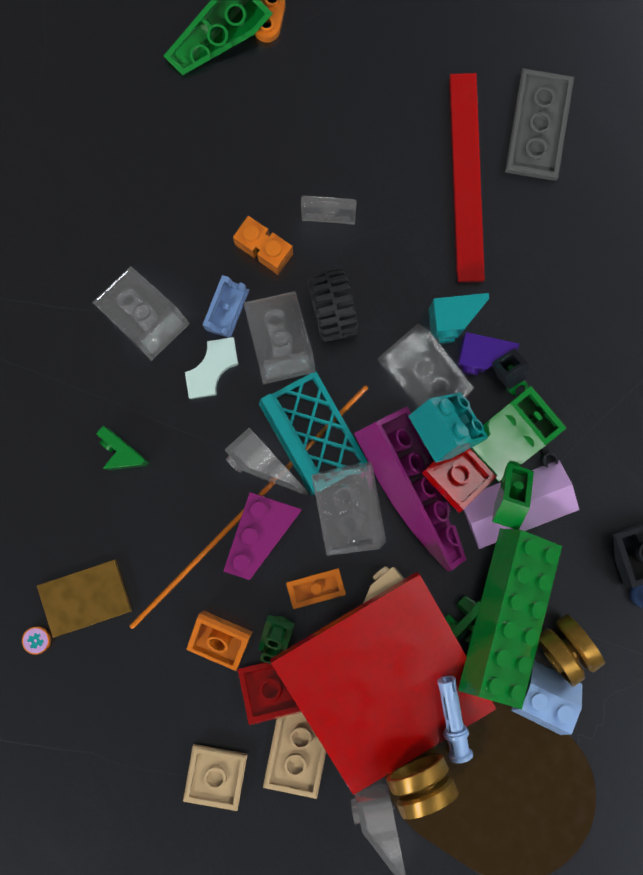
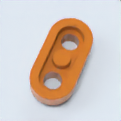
[255,0,286,42]

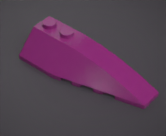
[354,406,467,572]

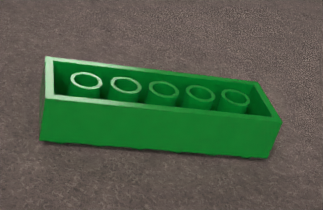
[458,528,562,709]

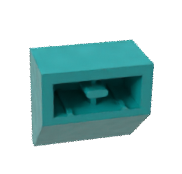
[408,392,488,463]

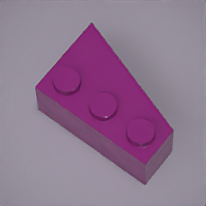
[223,492,302,580]

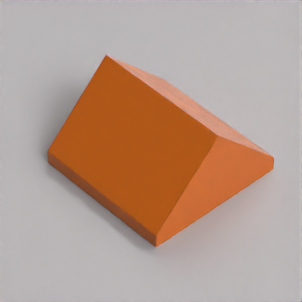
[186,610,253,671]

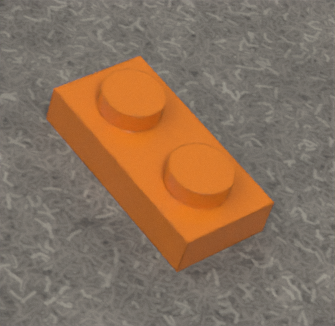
[286,568,346,609]

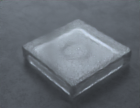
[301,196,357,224]

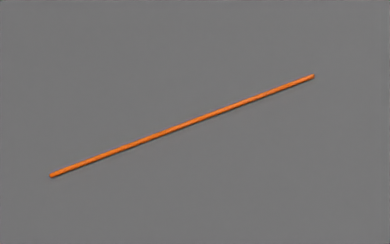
[130,385,368,629]

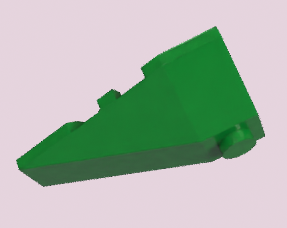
[164,0,273,75]

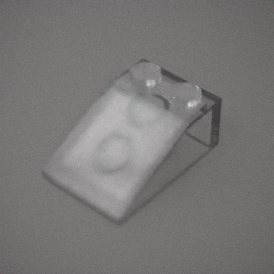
[92,266,190,361]
[243,291,315,384]
[378,324,474,407]
[225,428,309,496]
[351,783,406,875]

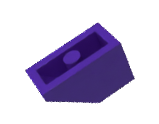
[456,332,519,376]

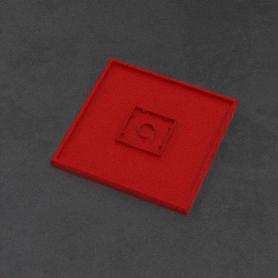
[270,572,496,795]

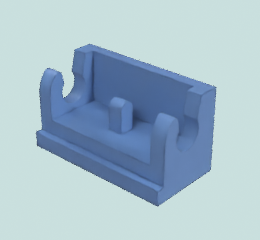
[203,275,249,338]

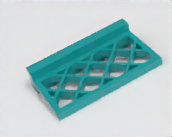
[258,371,369,496]

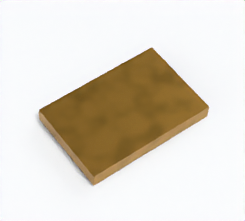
[37,559,132,638]

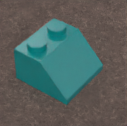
[428,293,489,344]

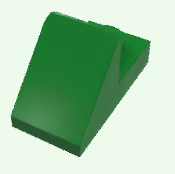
[96,426,148,470]

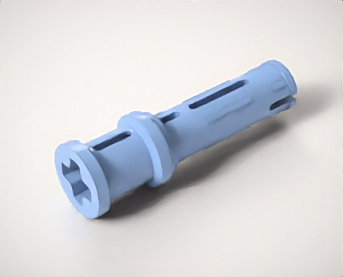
[437,676,473,763]

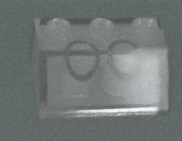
[312,462,386,556]

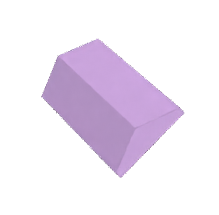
[463,460,579,549]

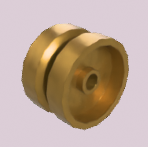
[538,614,605,687]
[386,754,459,820]

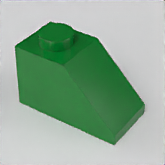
[492,463,534,530]

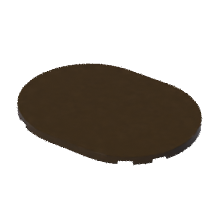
[385,701,596,875]

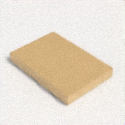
[263,713,326,799]

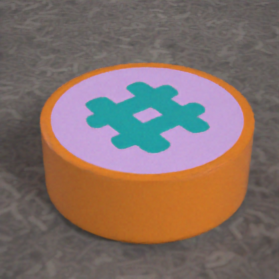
[22,626,51,655]

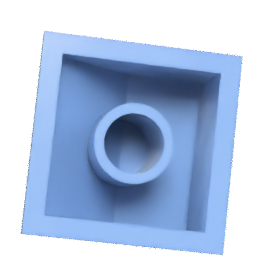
[511,660,582,735]

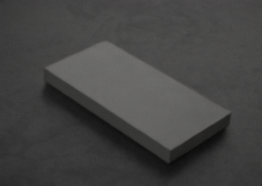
[505,68,574,181]

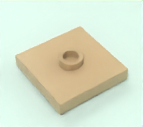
[183,744,248,811]

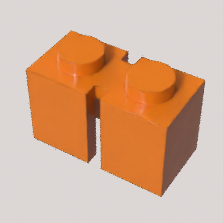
[233,216,293,275]

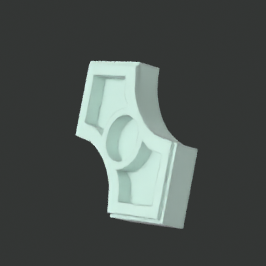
[185,337,238,399]

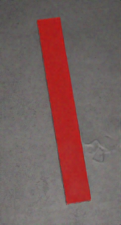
[449,73,485,283]

